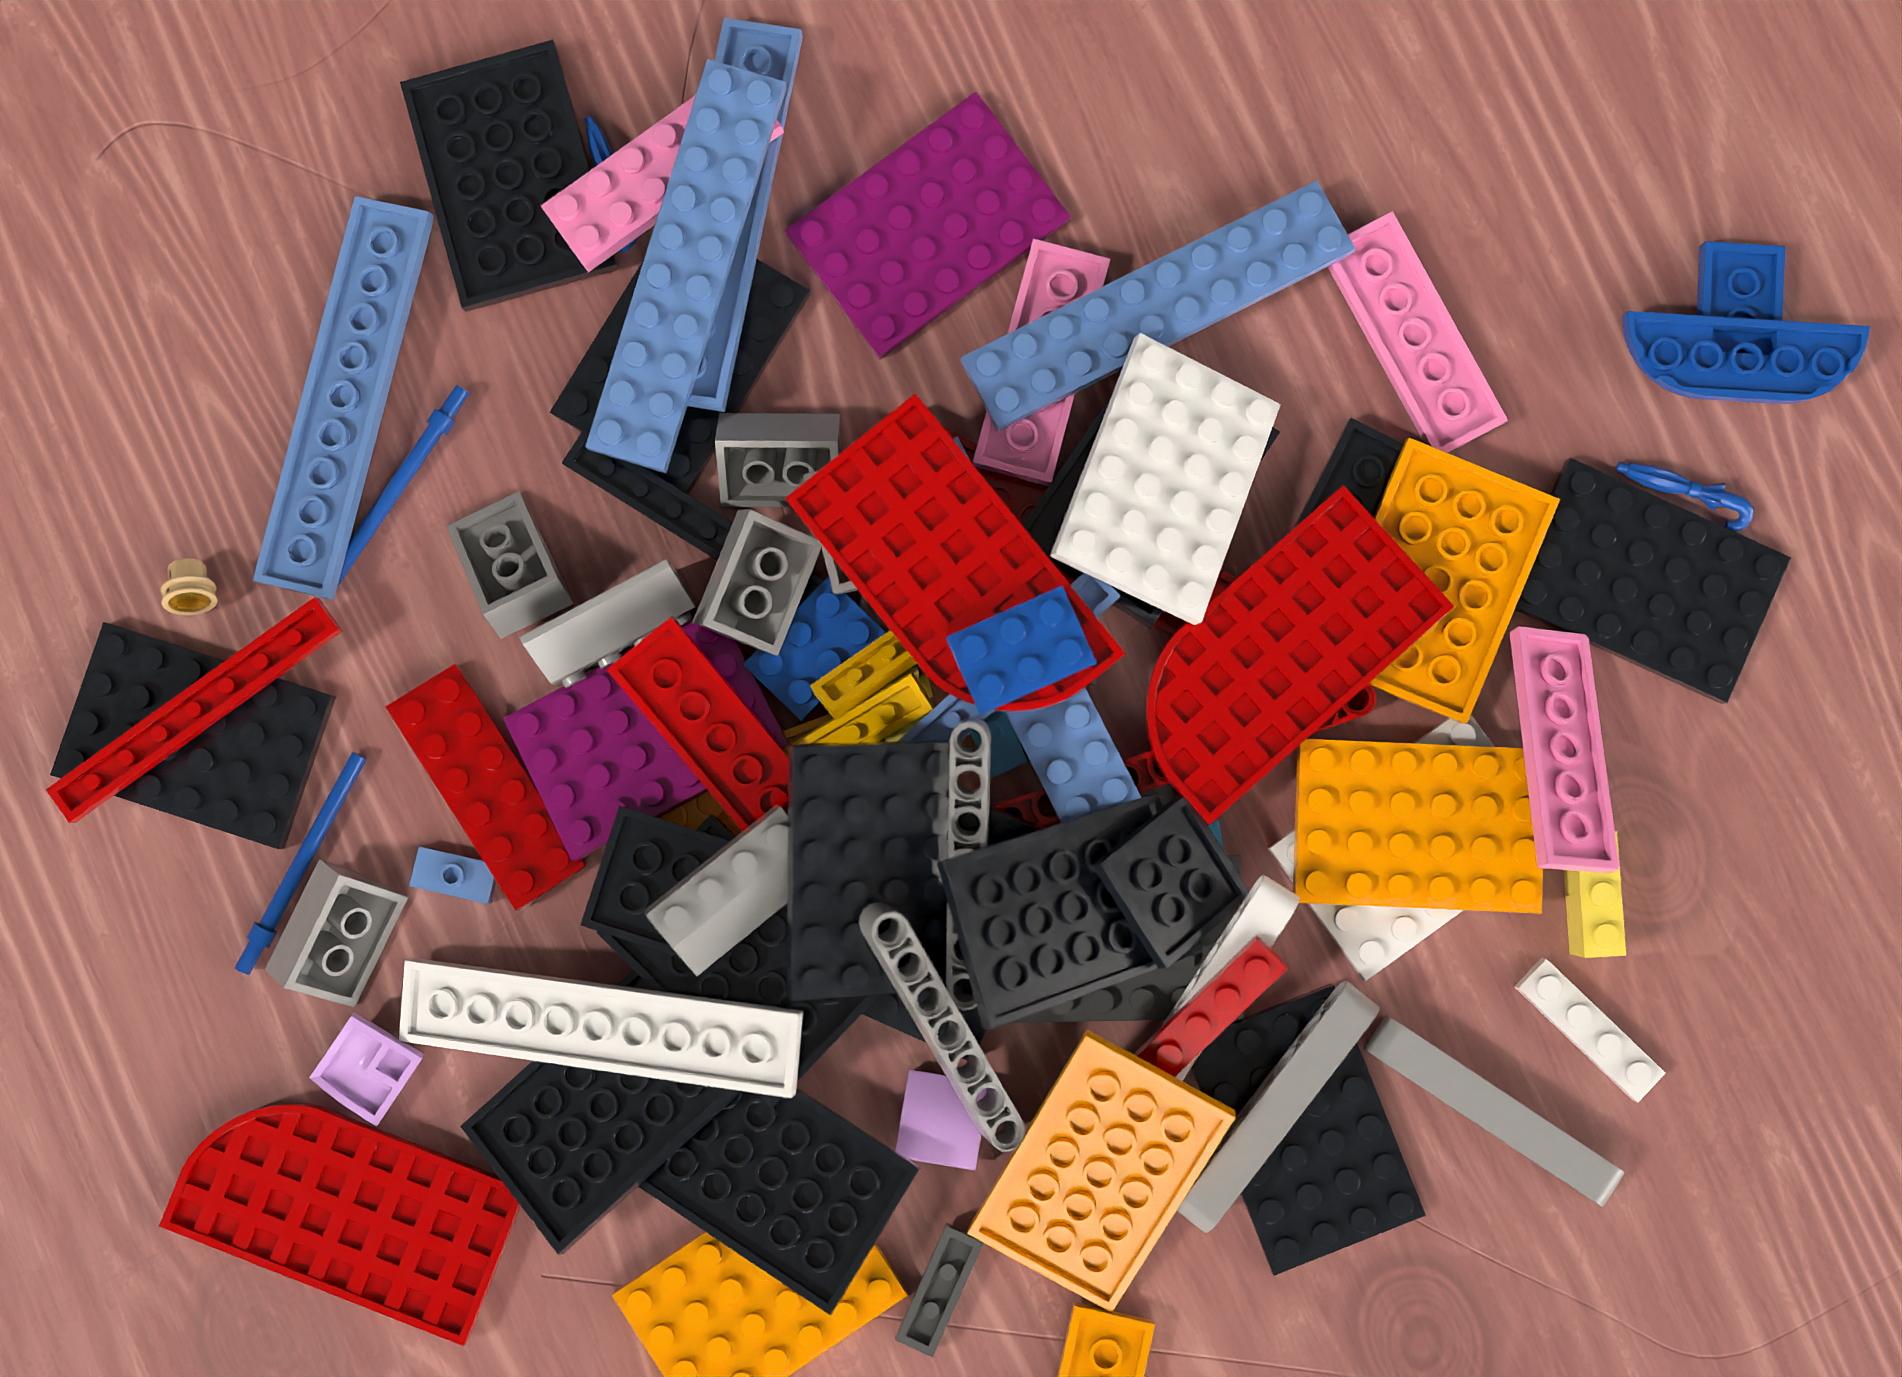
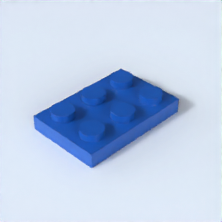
[743,577,886,721]
[946,586,1097,715]

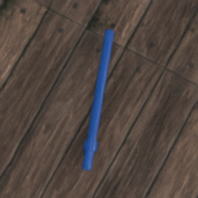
[337,384,470,587]
[235,752,367,975]

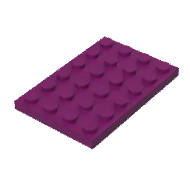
[785,92,1071,360]
[503,617,789,862]

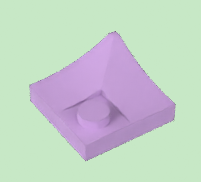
[309,1012,424,1126]

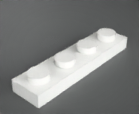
[1514,958,1666,1102]

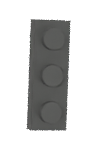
[895,1222,983,1357]

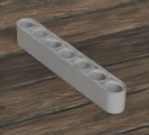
[946,717,991,1010]
[859,902,1026,1152]
[1176,980,1380,1233]
[1364,1015,1625,1207]

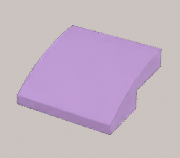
[896,1070,987,1171]

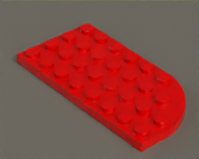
[785,394,1126,711]
[1146,485,1455,825]
[159,1103,521,1346]

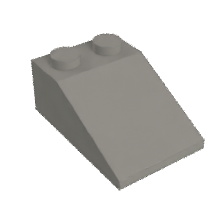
[447,491,574,639]

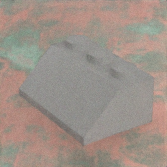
[715,413,841,507]
[692,509,822,656]
[265,859,408,1007]

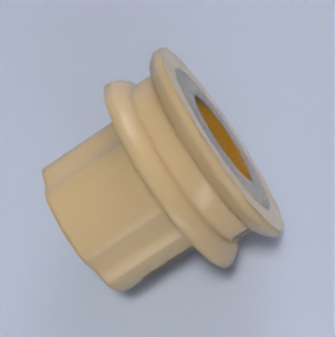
[160,558,218,615]

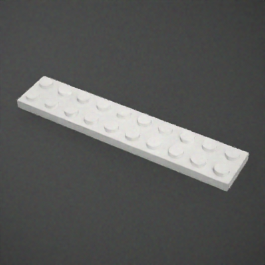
[399,958,803,1098]

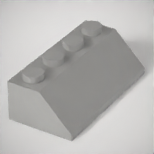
[519,559,698,689]
[644,805,788,976]

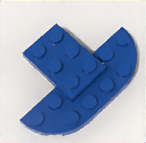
[1622,241,1870,404]

